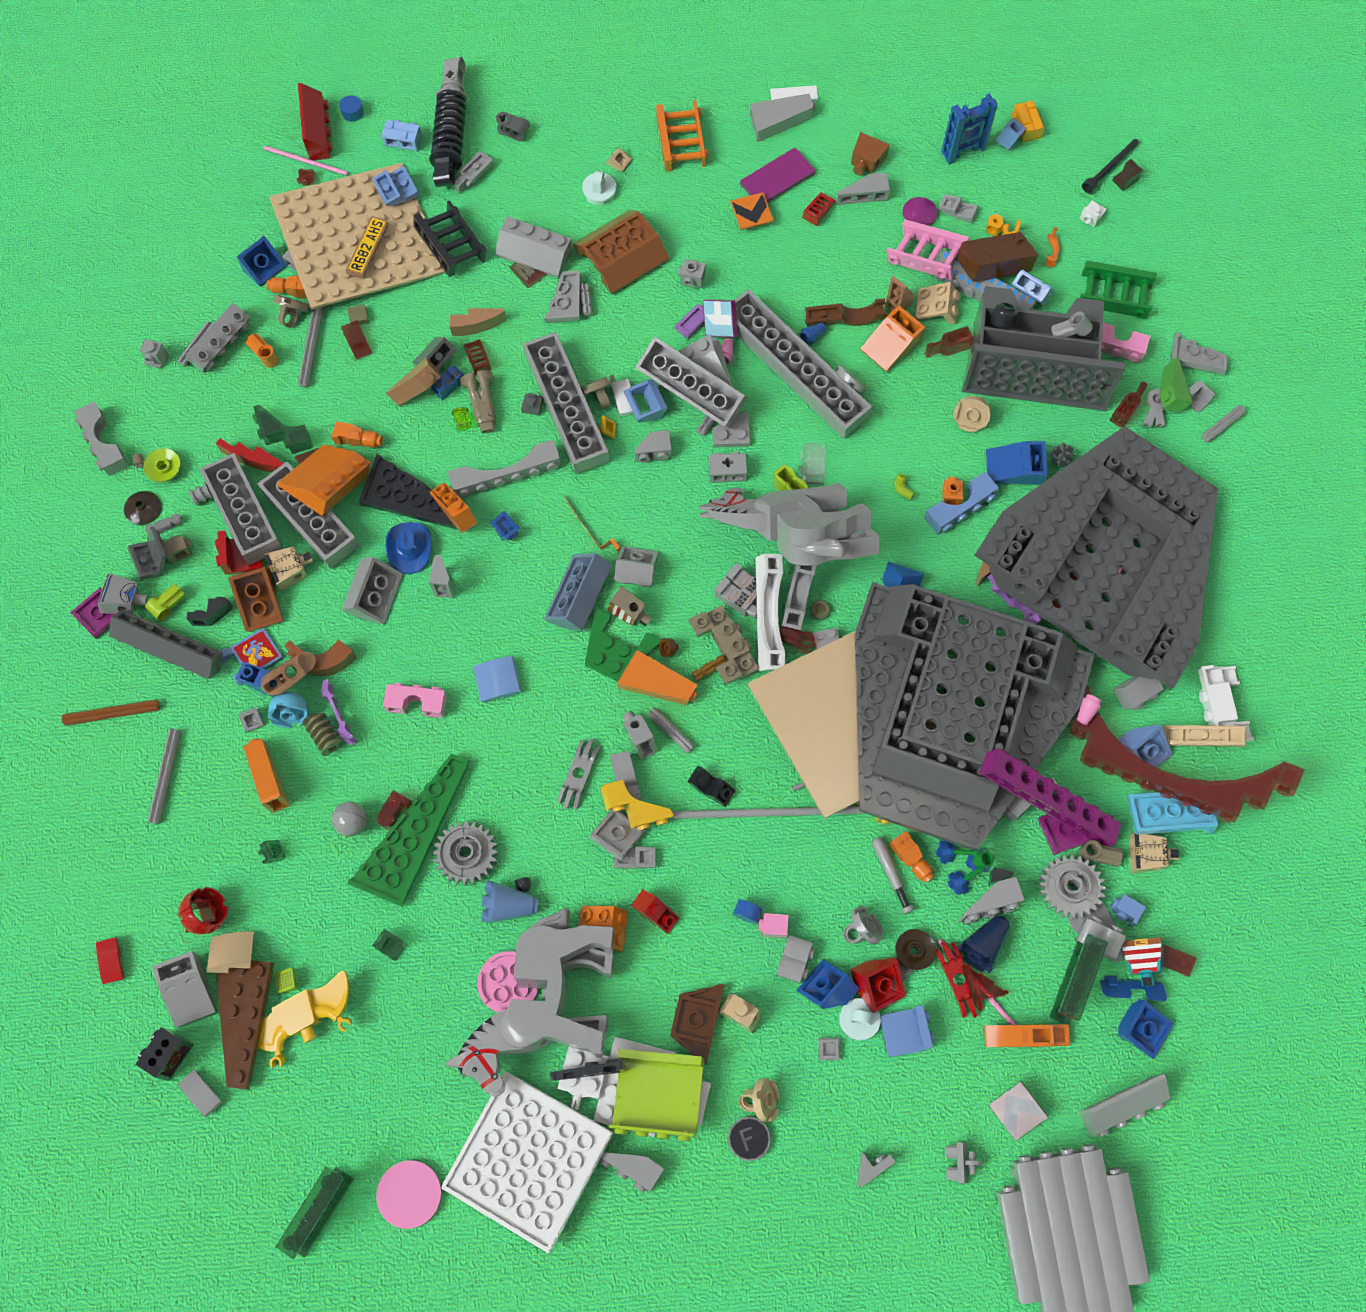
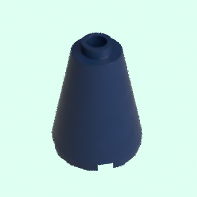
[958,916,1011,973]

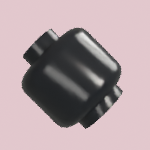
[990,302,1018,330]

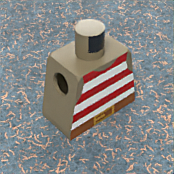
[607,586,652,627]

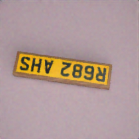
[346,216,389,279]

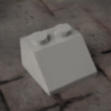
[614,546,659,587]

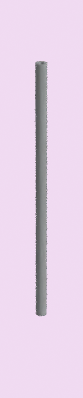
[672,806,865,819]

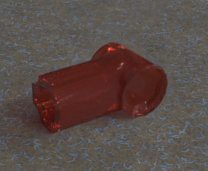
[779,626,815,654]

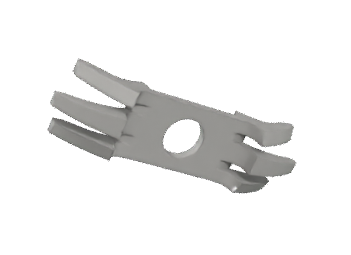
[557,738,601,810]

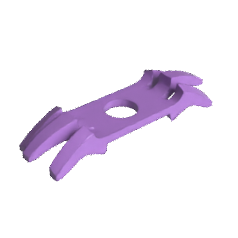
[322,679,358,746]

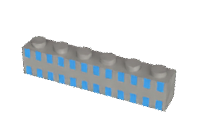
[932,250,1036,310]

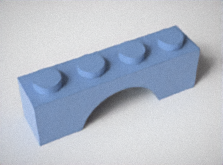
[924,472,999,535]

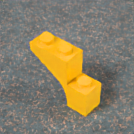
[600,780,673,831]

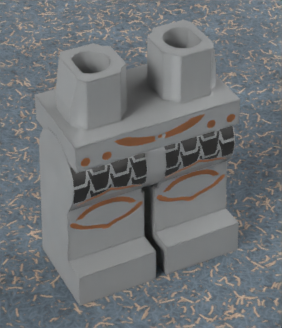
[714,563,757,619]

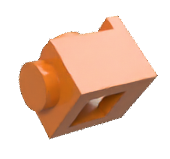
[942,477,963,505]

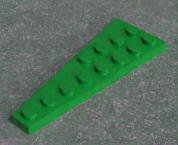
[347,754,470,907]

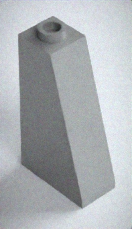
[750,93,815,142]

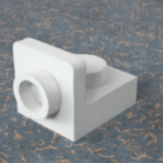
[1079,201,1106,227]

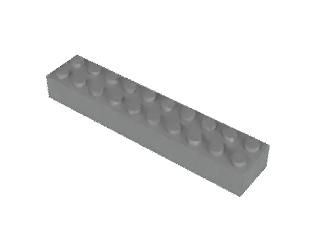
[735,289,872,439]

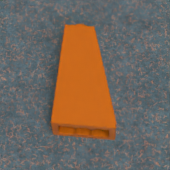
[617,650,698,705]
[243,738,290,813]

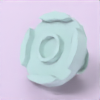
[582,170,616,205]
[839,998,881,1041]

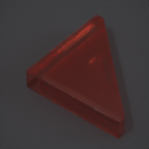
[961,964,1009,1003]

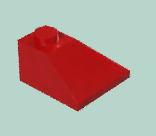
[850,958,906,1013]

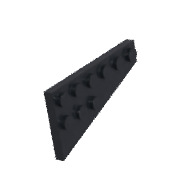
[359,454,458,530]

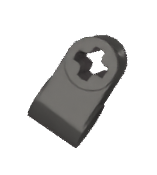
[496,112,530,141]

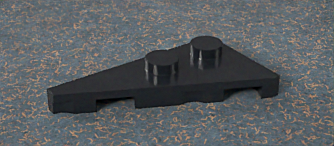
[550,1059,625,1081]

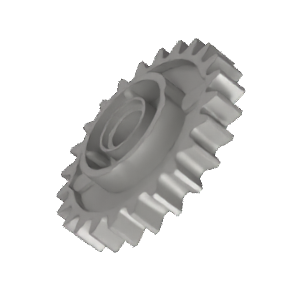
[433,821,499,886]
[1038,854,1106,920]

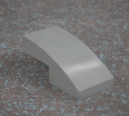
[938,194,978,223]
[613,847,656,869]
[178,1069,222,1118]

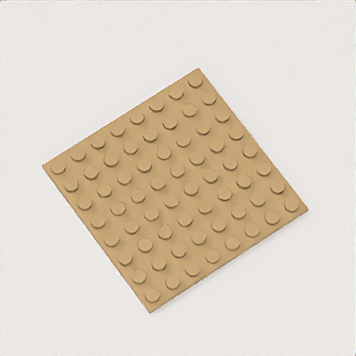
[269,163,446,310]
[747,631,936,819]

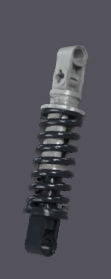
[429,57,468,187]

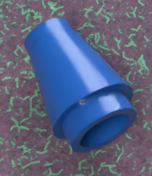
[800,322,826,345]

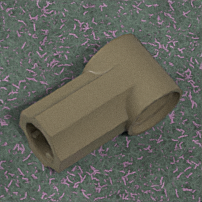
[1078,840,1123,867]

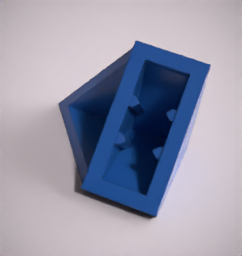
[882,561,924,588]

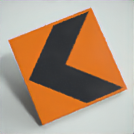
[730,192,774,230]

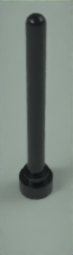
[1082,139,1139,194]

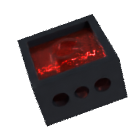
[135,1027,194,1081]

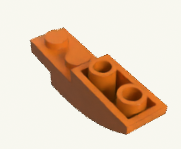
[984,1024,1070,1047]

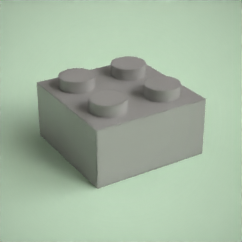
[812,628,839,650]

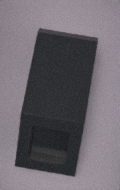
[186,597,233,626]
[688,766,735,807]

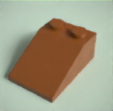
[228,565,283,632]

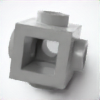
[678,259,705,288]

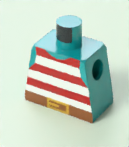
[1122,937,1164,987]

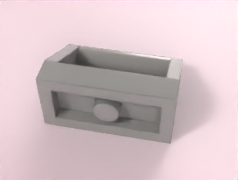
[429,555,455,598]

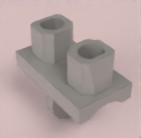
[946,1142,982,1184]

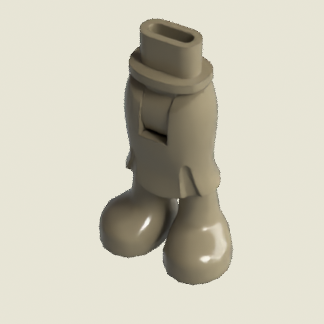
[460,370,496,433]

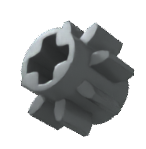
[1051,443,1075,467]

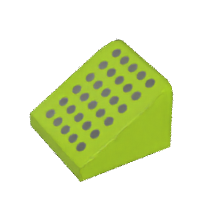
[274,968,298,994]

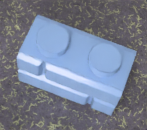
[382,120,422,151]
[1012,270,1054,306]

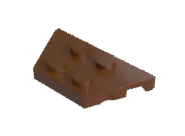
[670,984,724,1065]

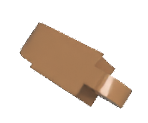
[261,652,316,695]

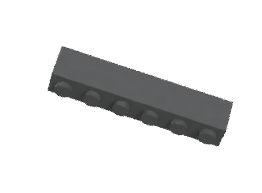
[109,610,223,679]

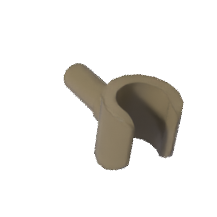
[133,454,145,468]

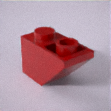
[630,889,680,934]

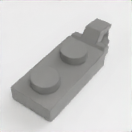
[454,151,494,193]

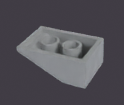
[679,334,733,387]

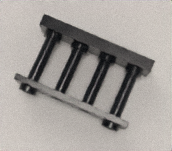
[413,200,487,277]

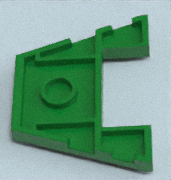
[585,608,661,682]

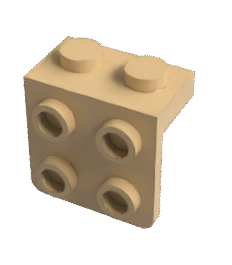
[915,282,960,325]

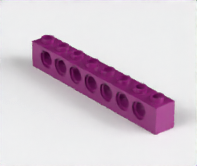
[979,749,1122,846]

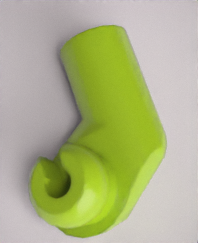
[894,474,915,500]

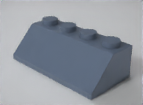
[544,553,612,631]

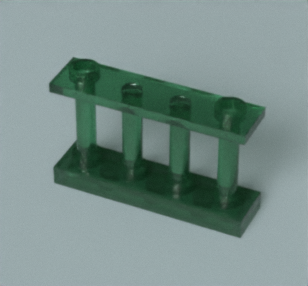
[1049,934,1108,1025]
[275,1166,355,1259]

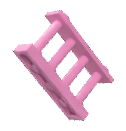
[886,219,969,280]

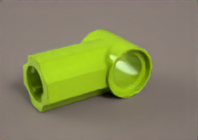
[145,584,186,621]

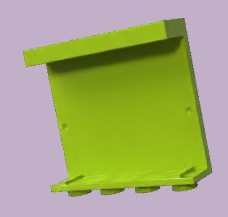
[609,1049,704,1142]

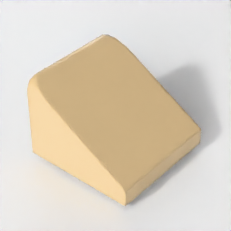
[606,148,631,172]

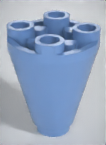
[482,881,538,923]

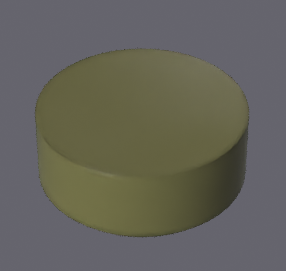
[810,600,830,620]

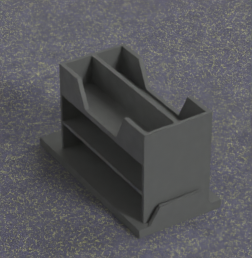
[962,286,1125,411]

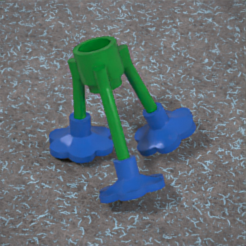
[936,840,994,895]

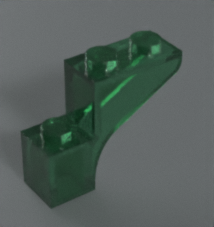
[252,405,313,454]

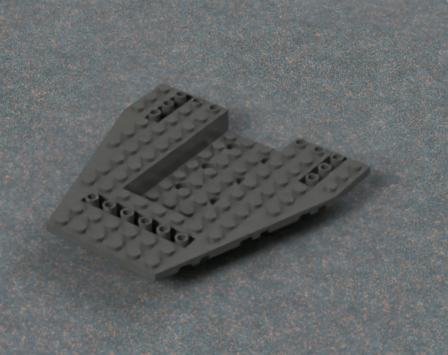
[974,426,1218,689]
[855,582,1095,850]

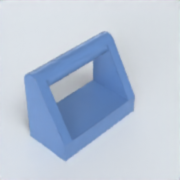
[624,379,668,423]

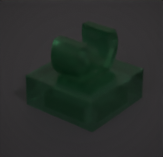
[258,840,286,864]

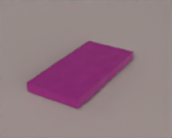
[740,147,815,203]

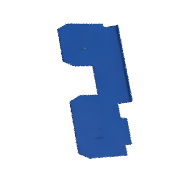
[1100,975,1167,1001]

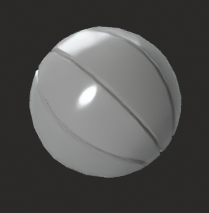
[332,801,368,837]

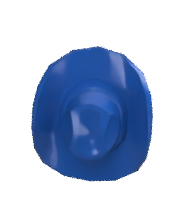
[385,522,431,575]

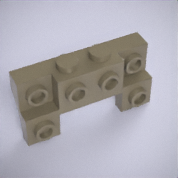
[688,605,759,686]

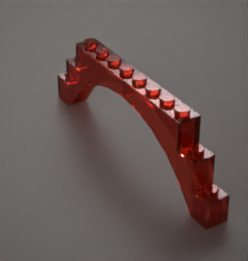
[1070,685,1305,823]

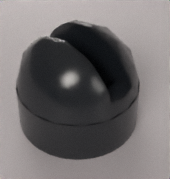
[514,877,531,893]

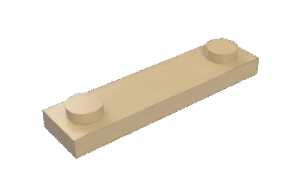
[1163,725,1247,747]

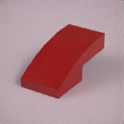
[96,937,125,985]

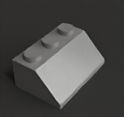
[342,557,403,624]

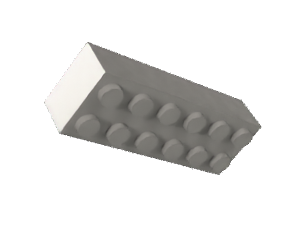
[635,336,749,428]
[200,453,282,566]
[257,462,359,569]

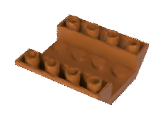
[573,210,669,294]

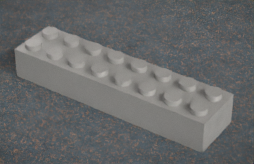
[522,332,609,474]

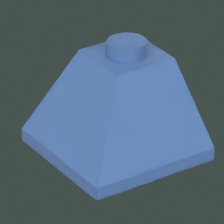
[1117,724,1173,778]

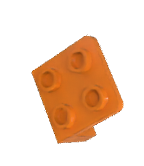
[578,906,628,952]

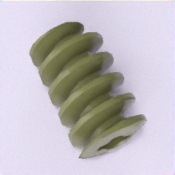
[302,713,342,756]

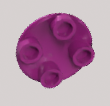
[903,197,937,225]

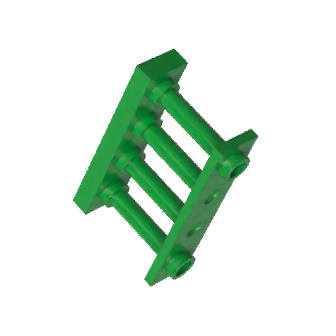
[1080,260,1157,318]

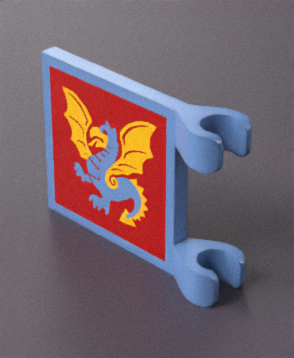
[221,628,283,685]

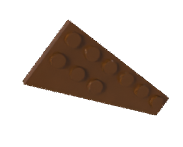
[216,960,274,1090]

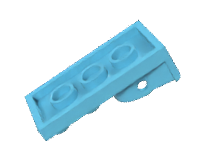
[1127,788,1218,835]

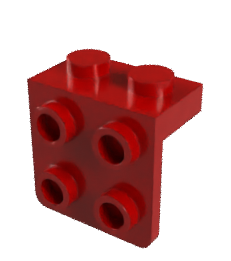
[215,530,263,575]

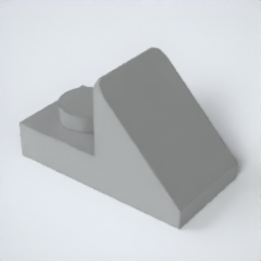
[856,1152,895,1188]

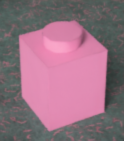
[758,913,788,939]

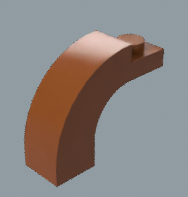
[284,639,357,676]

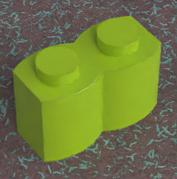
[773,464,808,491]

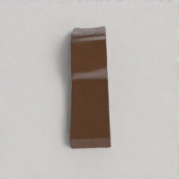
[805,298,886,326]

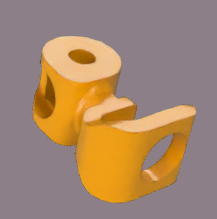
[986,214,1021,236]

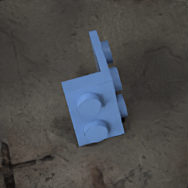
[880,1005,935,1057]

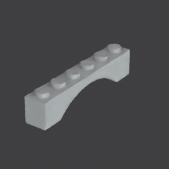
[447,440,561,498]

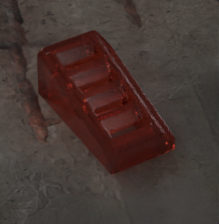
[464,339,492,376]

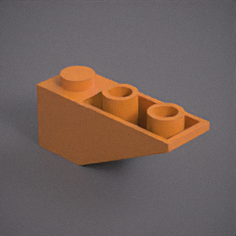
[429,482,477,533]

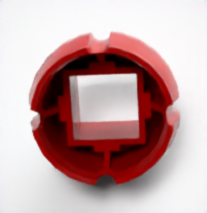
[178,887,228,935]

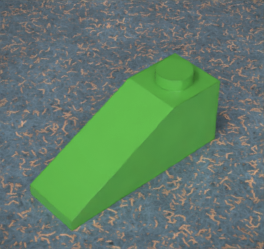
[1159,357,1193,413]

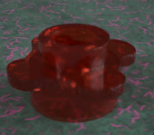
[297,169,315,186]

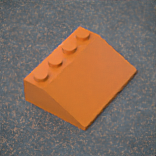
[277,444,371,516]

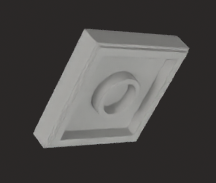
[589,809,645,861]

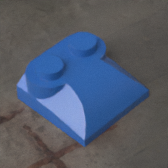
[1118,999,1174,1059]

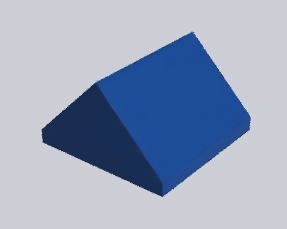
[236,236,286,286]

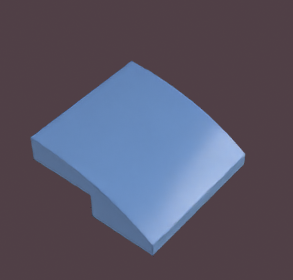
[372,166,420,206]
[473,656,522,703]

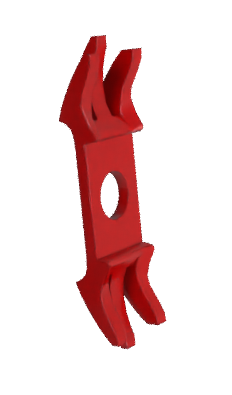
[936,941,983,1018]

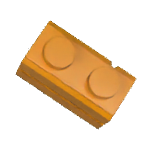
[1011,100,1045,142]

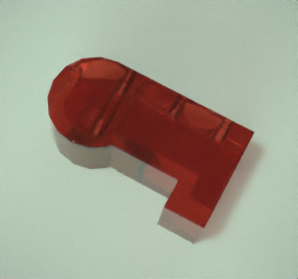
[377,790,412,830]

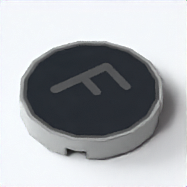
[728,1117,770,1161]

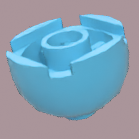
[268,691,308,728]

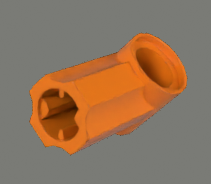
[246,333,279,368]

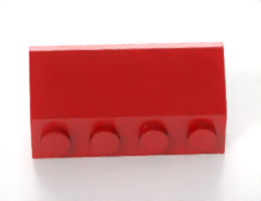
[298,83,333,161]

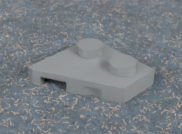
[713,412,750,448]

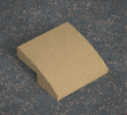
[207,931,254,973]

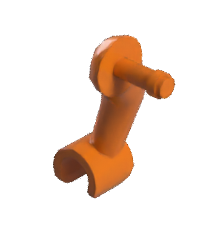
[1045,227,1061,268]

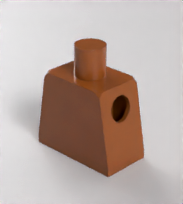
[851,132,890,175]

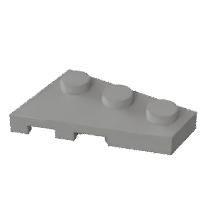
[544,271,581,323]
[1171,332,1228,374]

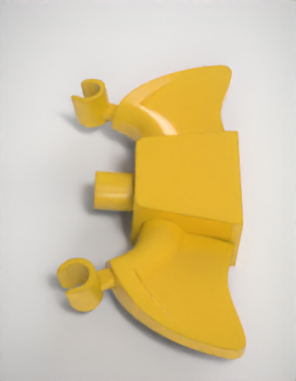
[258,971,352,1068]

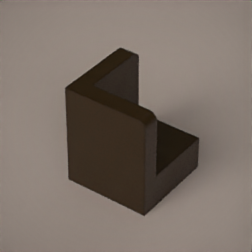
[1112,159,1143,191]

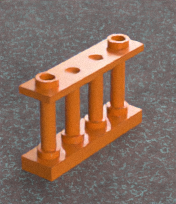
[656,100,709,172]

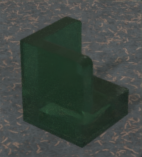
[372,929,408,961]

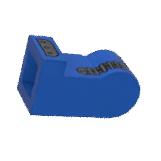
[431,366,464,400]

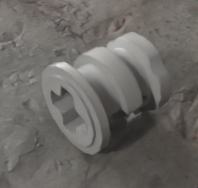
[189,482,214,505]

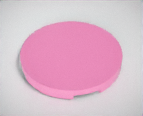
[477,951,538,1013]
[376,1161,441,1229]

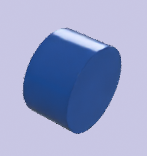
[339,95,364,122]
[733,899,763,924]

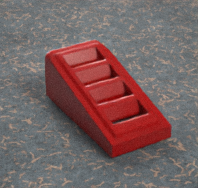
[803,192,835,226]

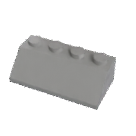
[495,216,573,278]
[1078,1074,1170,1138]

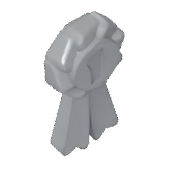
[1142,389,1165,428]

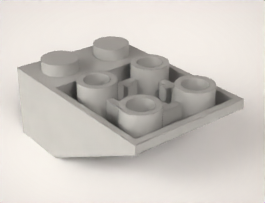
[958,877,1024,925]
[152,951,216,1028]

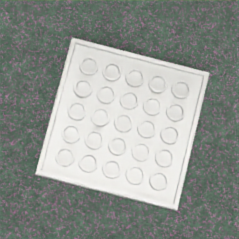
[441,1071,614,1254]

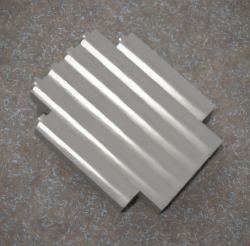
[996,1144,1150,1312]

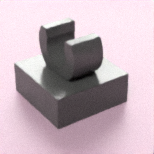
[521,393,543,416]

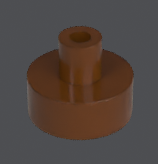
[659,638,679,657]

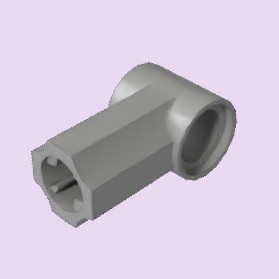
[1051,311,1093,337]

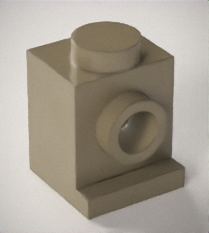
[161,535,192,563]

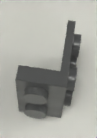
[128,527,168,581]

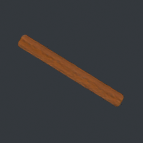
[62,699,160,725]

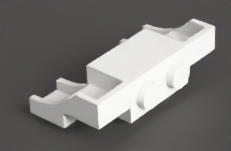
[1198,665,1254,742]

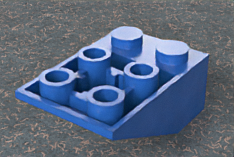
[986,441,1047,485]

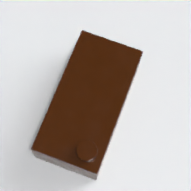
[956,232,1039,282]

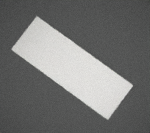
[770,85,818,100]

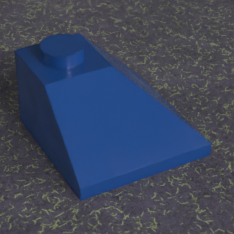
[797,960,859,1009]

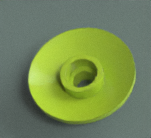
[143,448,181,483]

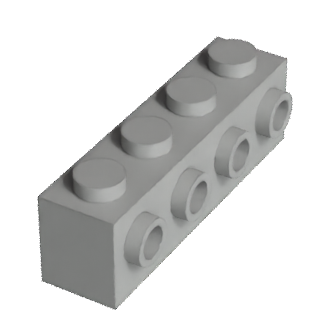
[185,303,250,373]

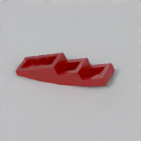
[216,438,284,473]

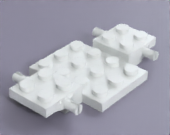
[557,1037,711,1137]

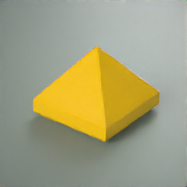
[599,415,616,439]

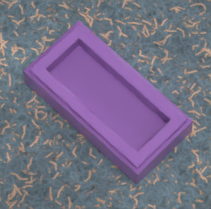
[675,303,705,340]

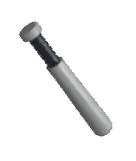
[872,837,914,914]

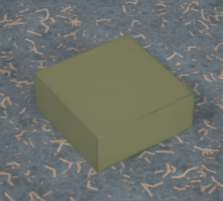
[347,304,369,327]

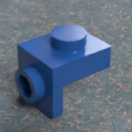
[490,511,520,540]

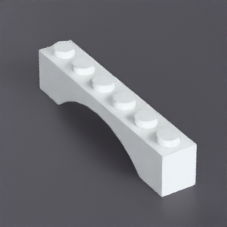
[756,554,785,671]

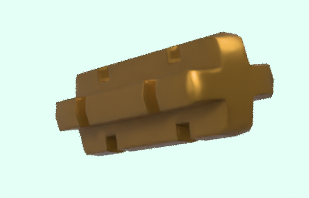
[692,655,727,681]

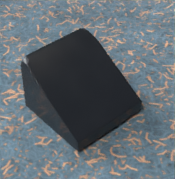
[988,867,1014,885]

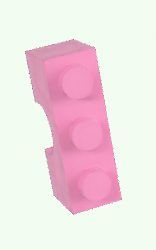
[1101,323,1150,363]
[383,683,447,718]

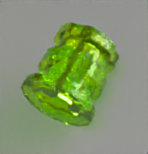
[451,407,472,431]

